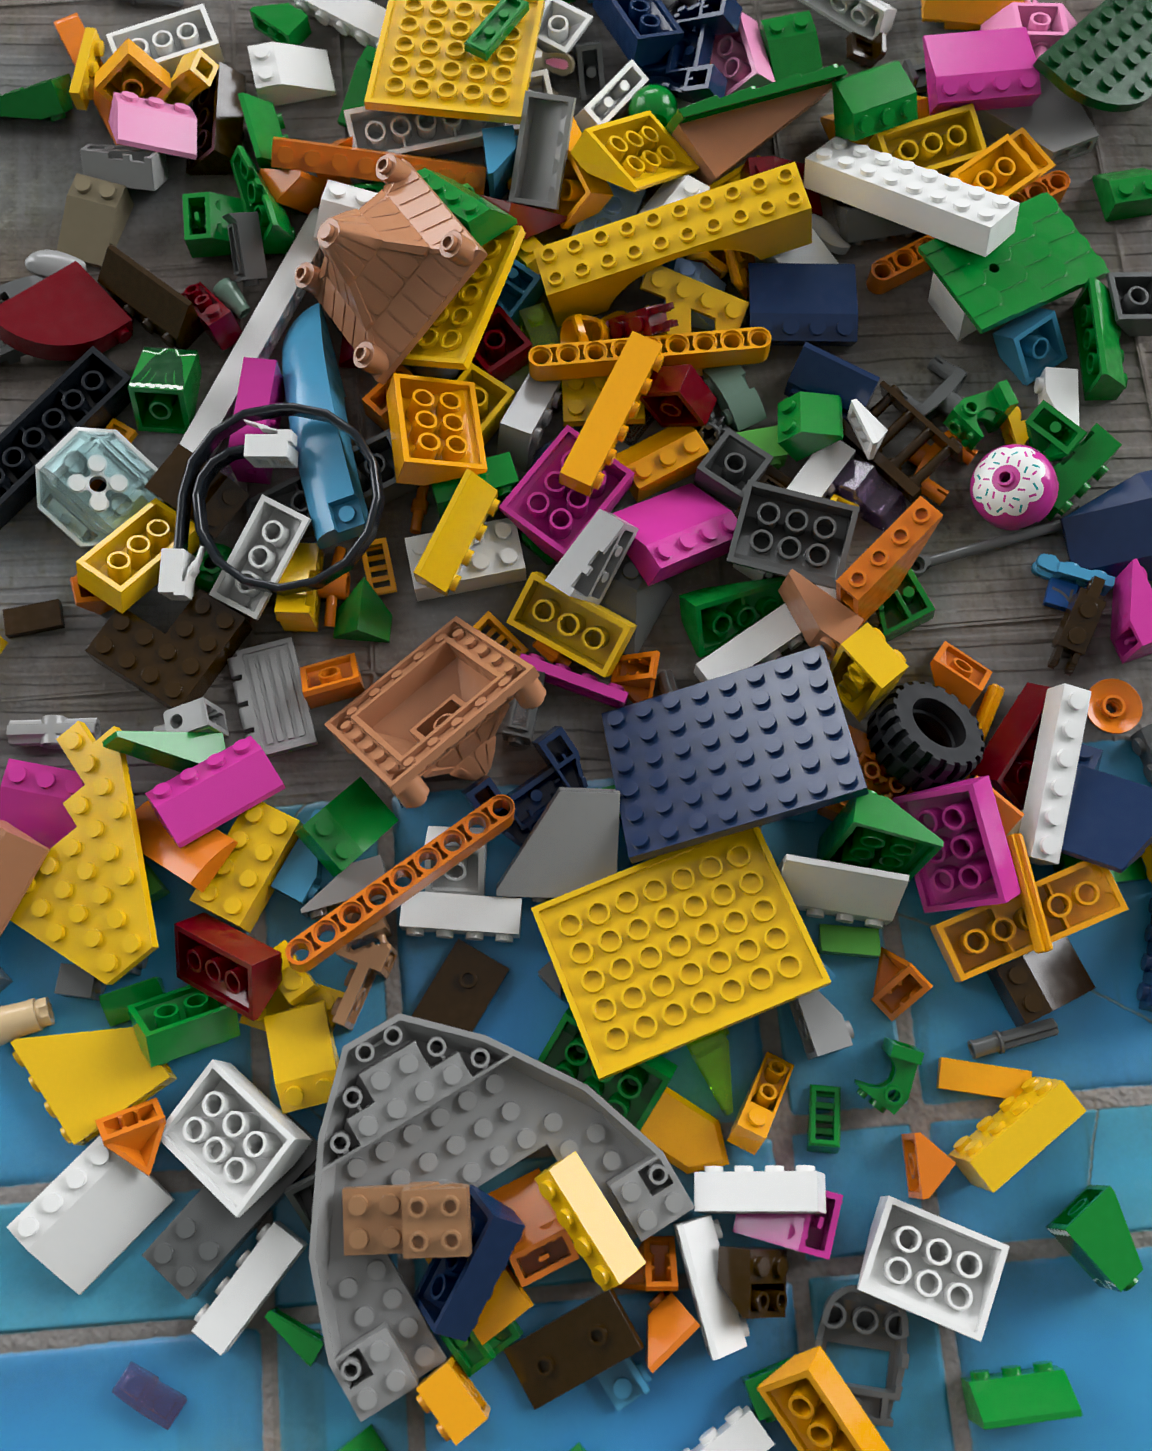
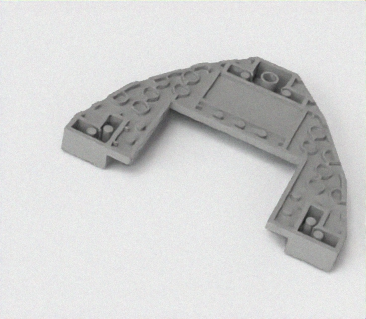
[309,1013,695,1422]

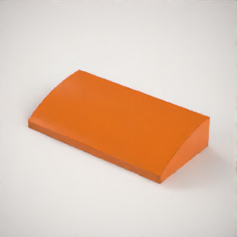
[136,800,238,893]

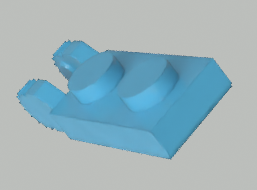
[1031,553,1116,596]

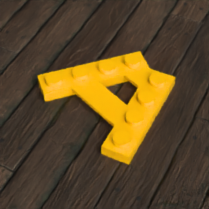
[639,265,749,376]

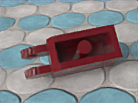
[607,302,679,339]

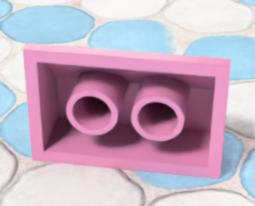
[711,12,775,96]
[109,91,197,160]

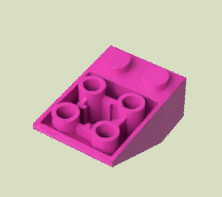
[1110,558,1152,664]
[732,1190,843,1260]

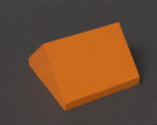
[260,168,327,215]
[300,652,365,709]
[901,1132,956,1199]

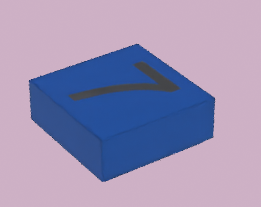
[1042,577,1079,612]

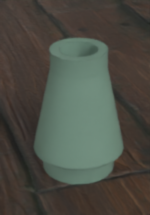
[213,278,251,319]

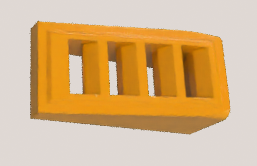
[362,537,397,596]
[473,611,529,657]

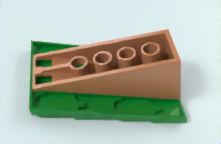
[665,64,848,186]

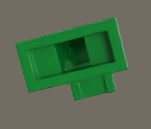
[943,380,1019,451]
[854,1037,924,1115]

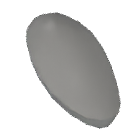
[812,214,851,255]
[25,250,86,277]

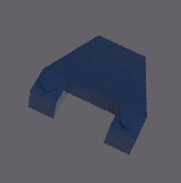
[639,0,742,104]
[461,726,588,847]
[1061,744,1152,873]

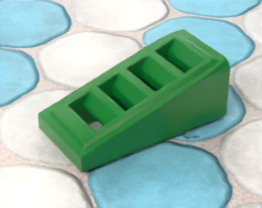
[807,1084,841,1154]
[265,1308,325,1367]

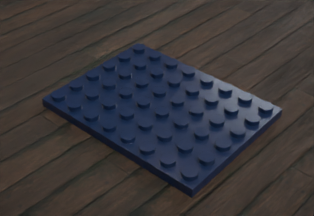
[602,645,869,864]

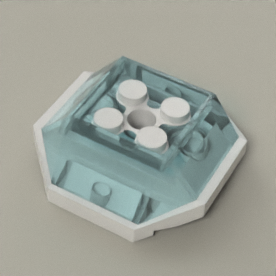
[35,427,160,548]

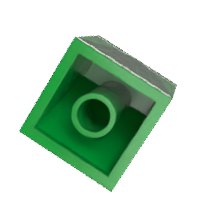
[128,347,202,434]
[1046,1185,1144,1292]

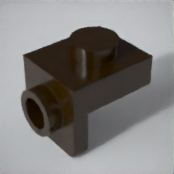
[846,31,887,69]

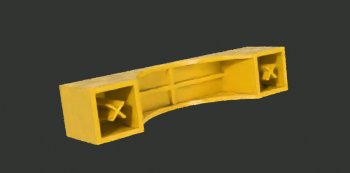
[533,162,812,327]

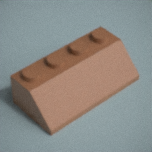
[0,820,50,937]

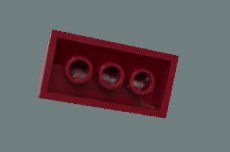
[970,682,1051,810]
[174,912,283,1021]

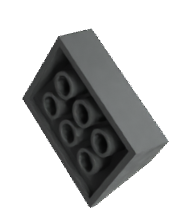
[726,480,860,590]

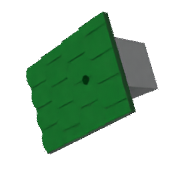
[918,192,1110,341]

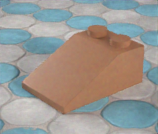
[778,569,864,662]

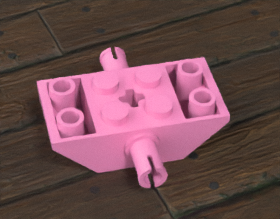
[980,0,1078,74]

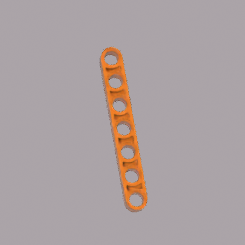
[53,12,120,145]

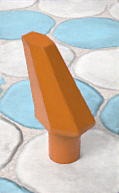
[532,640,572,667]

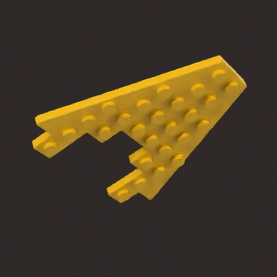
[10,721,159,985]

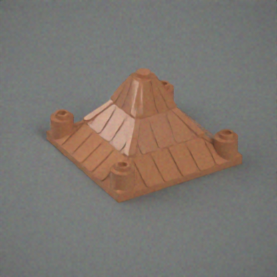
[295,154,488,385]
[324,616,546,808]

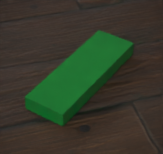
[464,0,530,61]

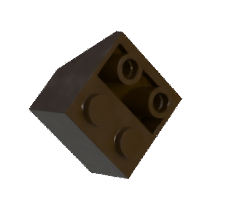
[718,1246,788,1319]

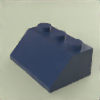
[784,342,880,424]

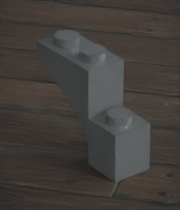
[54,956,148,1001]

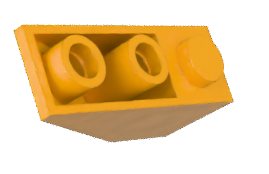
[727,1051,795,1155]

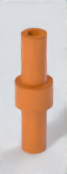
[410,485,429,534]

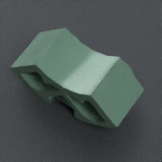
[702,365,767,432]

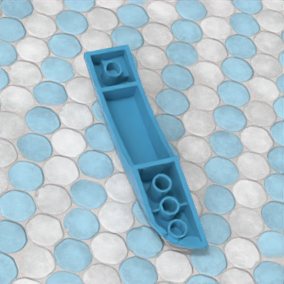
[282,303,368,549]

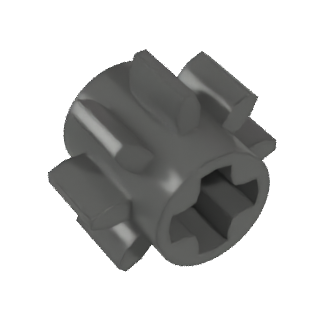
[696,411,730,448]

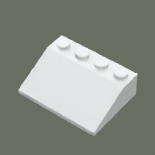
[778,854,909,929]
[161,1059,313,1217]
[7,1136,175,1295]
[857,1195,1010,1342]

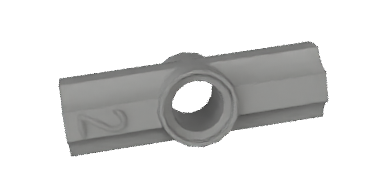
[6,715,101,749]

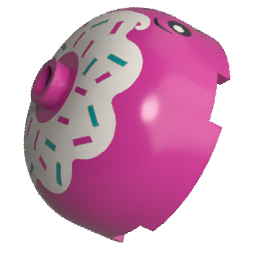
[970,444,1059,531]

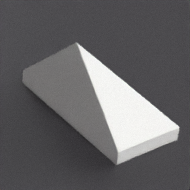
[847,399,888,460]

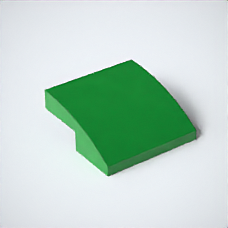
[439,1320,524,1378]

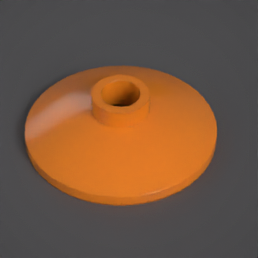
[1087,679,1143,734]

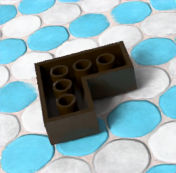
[85,589,252,709]

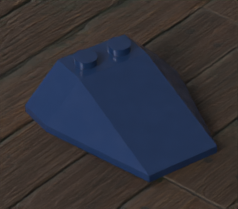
[1060,470,1152,581]

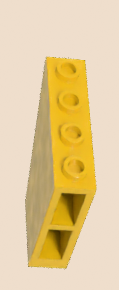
[10,1027,177,1146]

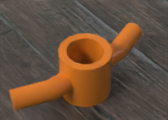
[317,546,351,627]

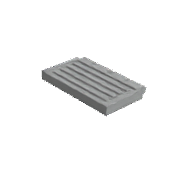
[227,637,318,758]

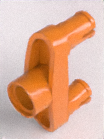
[908,430,978,506]

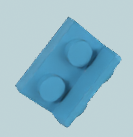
[596,1356,652,1412]

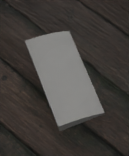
[509,90,576,210]

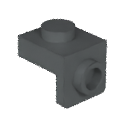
[902,59,927,94]

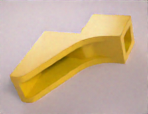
[161,48,219,105]

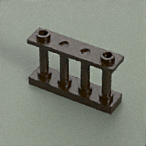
[842,380,963,504]

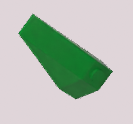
[0,73,73,122]
[230,145,295,254]
[679,576,786,658]

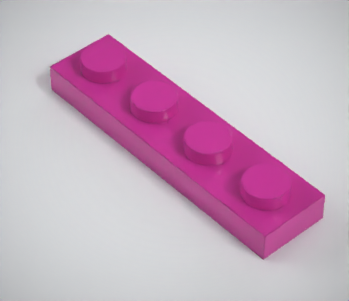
[520,653,628,709]

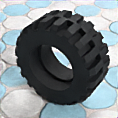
[867,681,985,792]

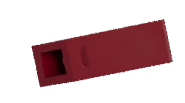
[181,282,242,351]

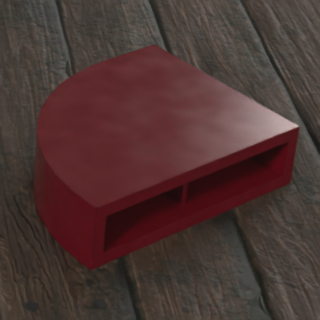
[0,261,133,361]

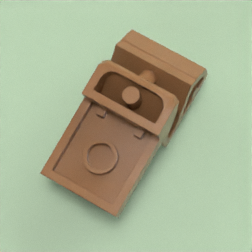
[331,901,398,1031]
[342,1181,472,1259]

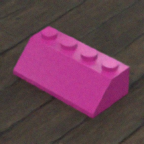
[145,735,285,848]

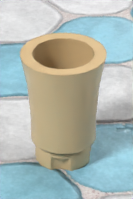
[0,997,55,1047]

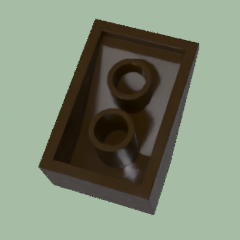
[144,444,250,540]
[987,936,1096,1027]

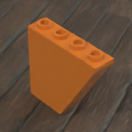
[836,496,943,627]

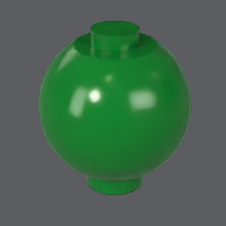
[628,84,679,127]

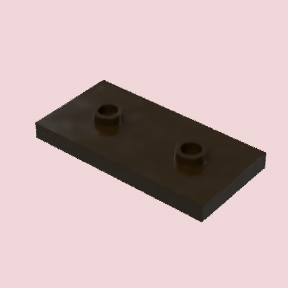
[412,939,510,1032]
[503,1288,644,1410]

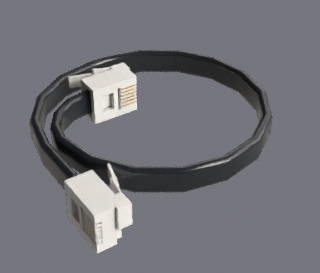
[158,403,385,601]

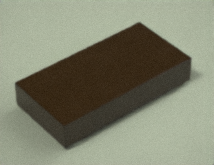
[3,599,65,639]

